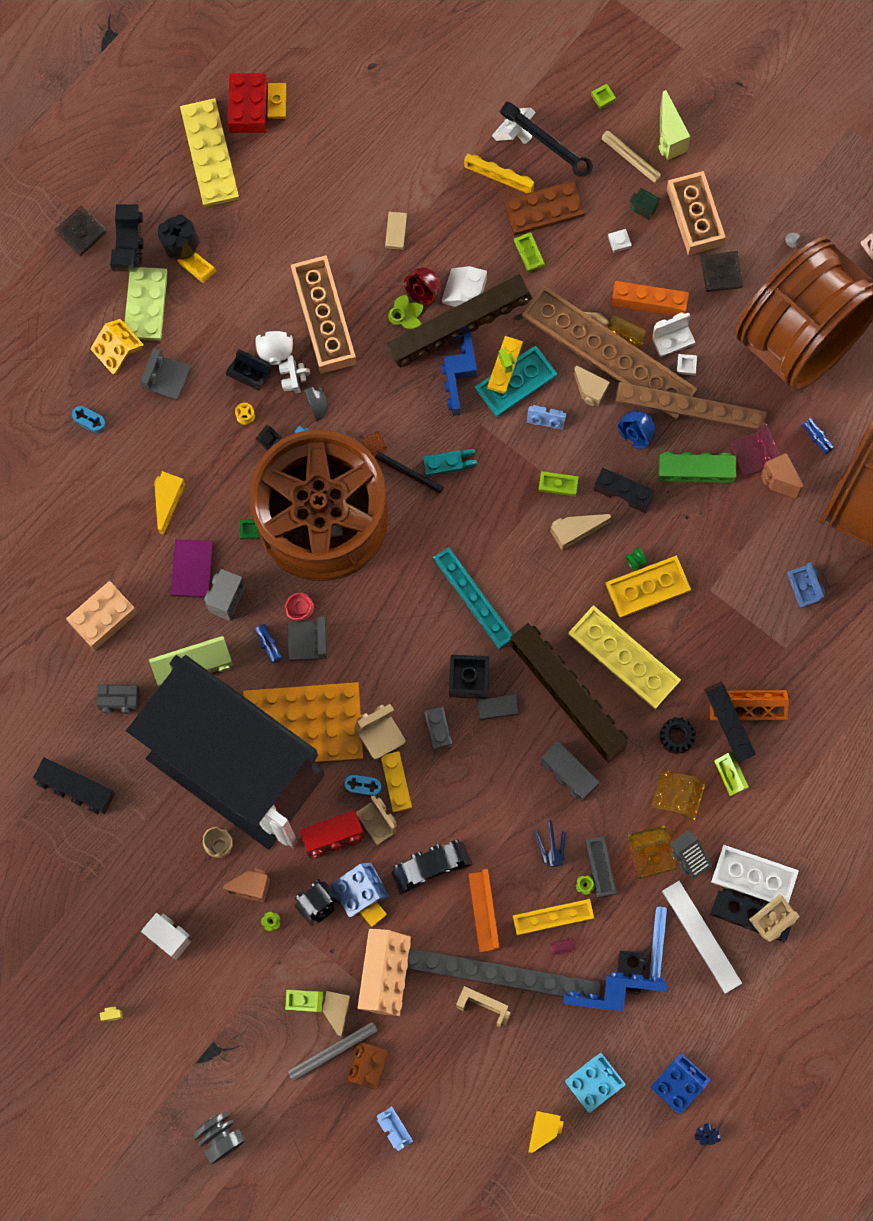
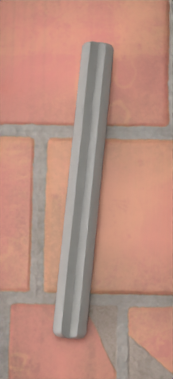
[288,1022,378,1080]

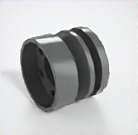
[192,1111,246,1165]

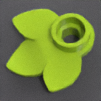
[388,295,423,329]

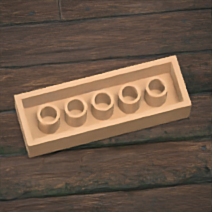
[291,255,357,374]

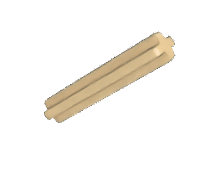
[602,131,661,183]

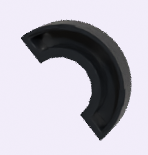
[110,204,144,272]
[392,839,473,895]

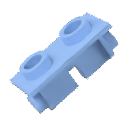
[526,405,566,430]
[377,1107,413,1151]

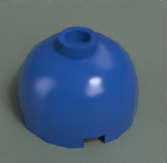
[617,410,656,449]

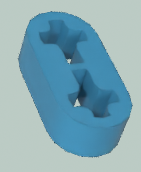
[72,406,106,433]
[345,775,381,797]

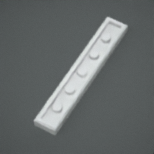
[662,881,742,994]

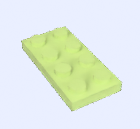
[125,267,168,341]

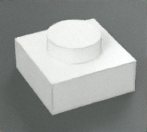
[608,229,631,253]
[677,354,697,376]

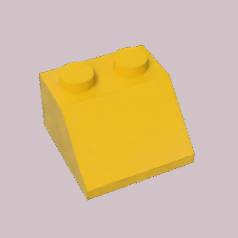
[528,1111,564,1154]

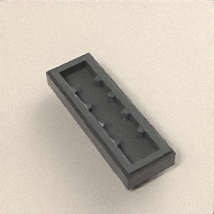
[585,836,617,898]

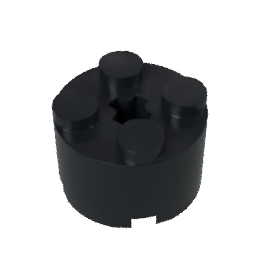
[158,215,200,260]
[295,879,341,926]

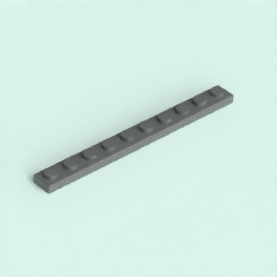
[407,949,600,997]

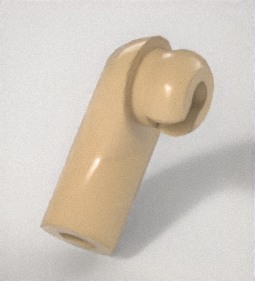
[584,312,609,328]

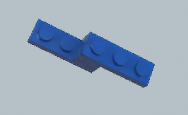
[441,332,477,416]
[563,972,667,1011]

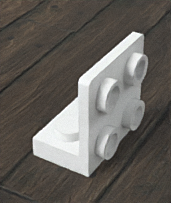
[652,313,695,358]

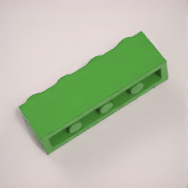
[658,452,736,483]

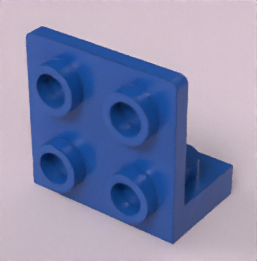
[651,1053,711,1114]

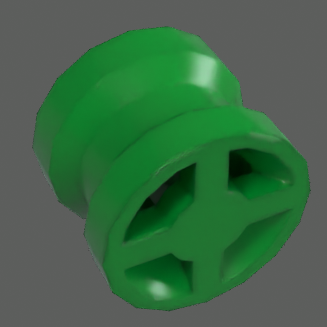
[625,547,648,571]

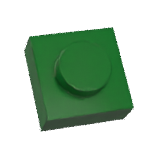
[239,519,259,540]

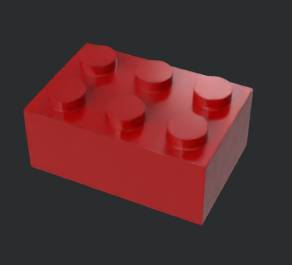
[228,73,268,133]
[299,810,365,859]

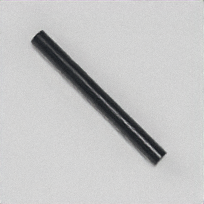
[375,451,444,494]

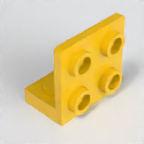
[91,319,144,374]

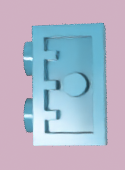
[565,1053,626,1113]

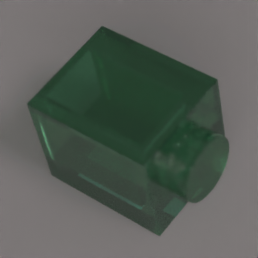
[630,188,660,220]

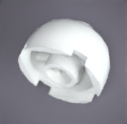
[256,331,293,365]

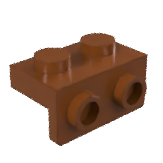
[348,1043,388,1090]

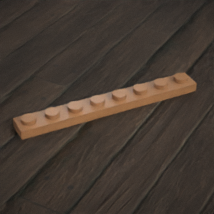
[615,382,766,431]

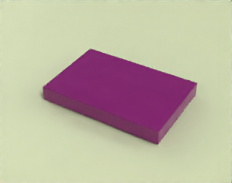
[170,539,214,598]

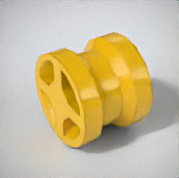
[235,403,255,425]

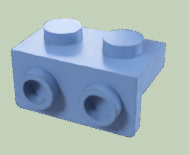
[787,562,825,609]

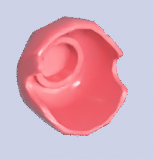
[285,592,314,621]

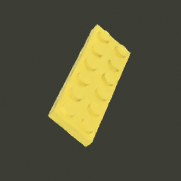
[180,98,239,207]
[568,605,681,710]

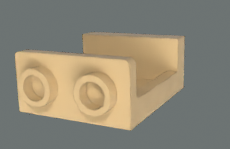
[456,986,510,1027]

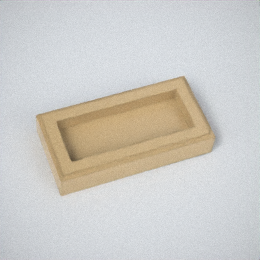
[385,212,407,250]

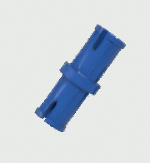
[802,418,835,455]
[254,624,282,663]

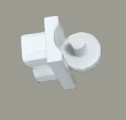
[278,356,310,394]

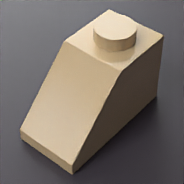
[574,365,610,407]
[322,991,351,1037]

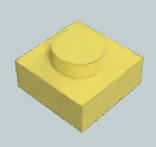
[100,1007,123,1022]

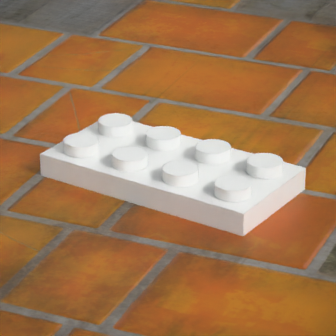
[711,845,799,903]

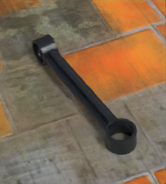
[499,101,593,177]

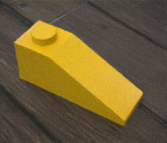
[154,471,185,535]

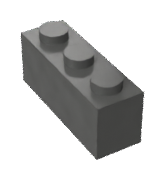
[541,741,600,801]

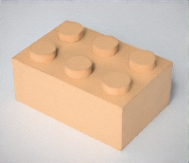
[66,581,138,651]

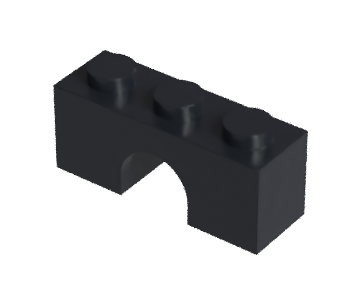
[594,467,655,513]

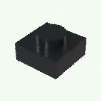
[255,425,282,451]

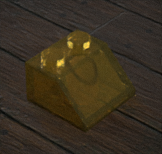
[627,825,677,879]

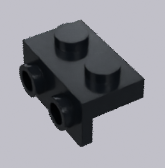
[226,349,271,391]

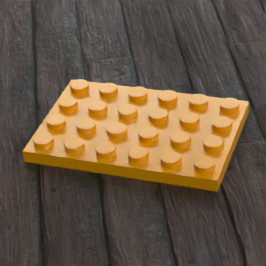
[243,682,364,762]

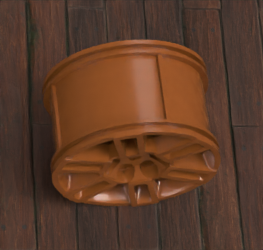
[819,420,873,548]

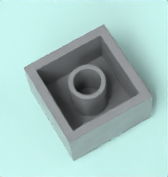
[204,569,246,621]

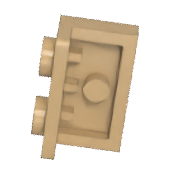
[749,894,800,942]

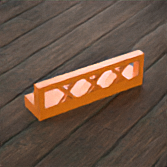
[709,690,789,720]
[468,869,499,953]

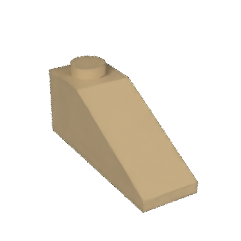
[550,514,612,550]

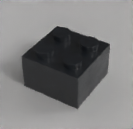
[449,655,489,699]

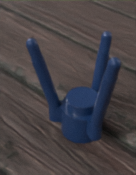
[533,820,566,867]

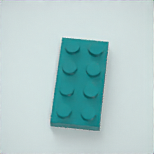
[475,345,558,418]

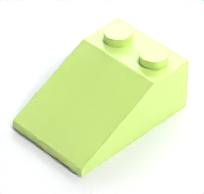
[658,90,690,161]

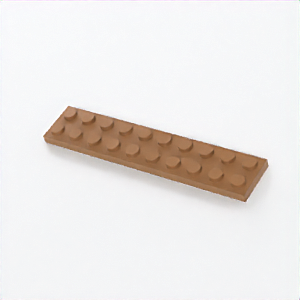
[522,285,698,420]

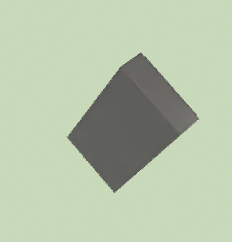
[477,695,518,720]

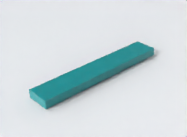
[433,547,512,650]

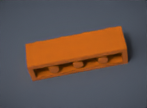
[611,281,689,316]

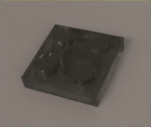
[55,206,107,256]
[700,251,743,292]

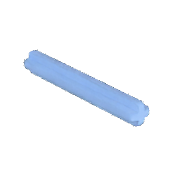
[649,907,667,979]

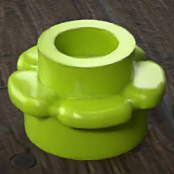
[576,875,595,895]
[261,912,280,931]

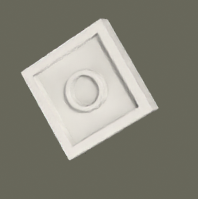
[492,107,535,144]

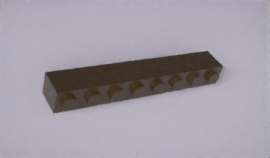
[387,274,533,367]

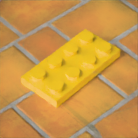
[605,555,691,618]

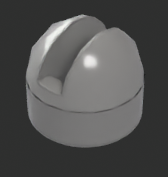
[785,232,801,249]

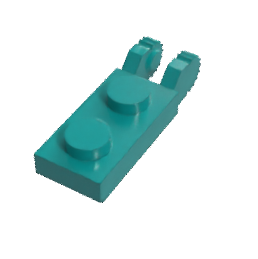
[423,449,478,476]

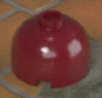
[404,267,441,306]

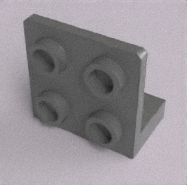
[140,348,191,400]
[288,616,327,660]

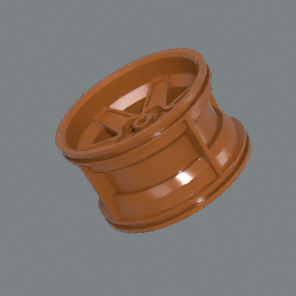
[735,237,873,392]
[249,429,388,581]

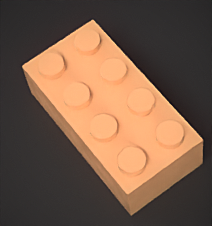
[667,171,726,256]
[358,929,411,1016]

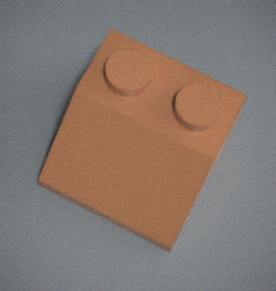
[761,453,804,498]
[223,869,271,903]

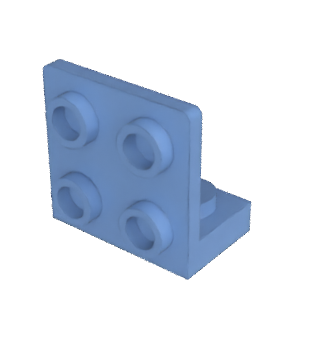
[331,862,390,917]

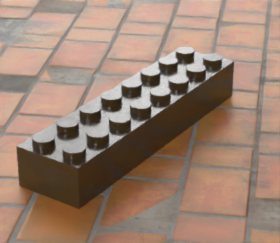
[510,623,628,764]

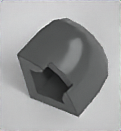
[304,387,328,422]

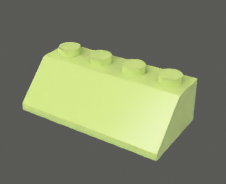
[149,636,234,687]

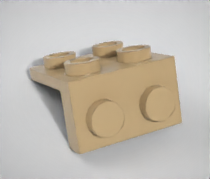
[354,704,406,760]

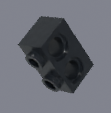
[617,951,647,995]

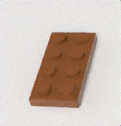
[504,181,585,236]

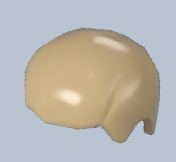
[203,827,233,858]

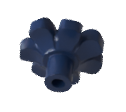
[694,1123,721,1146]

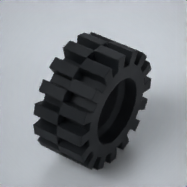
[660,717,696,754]

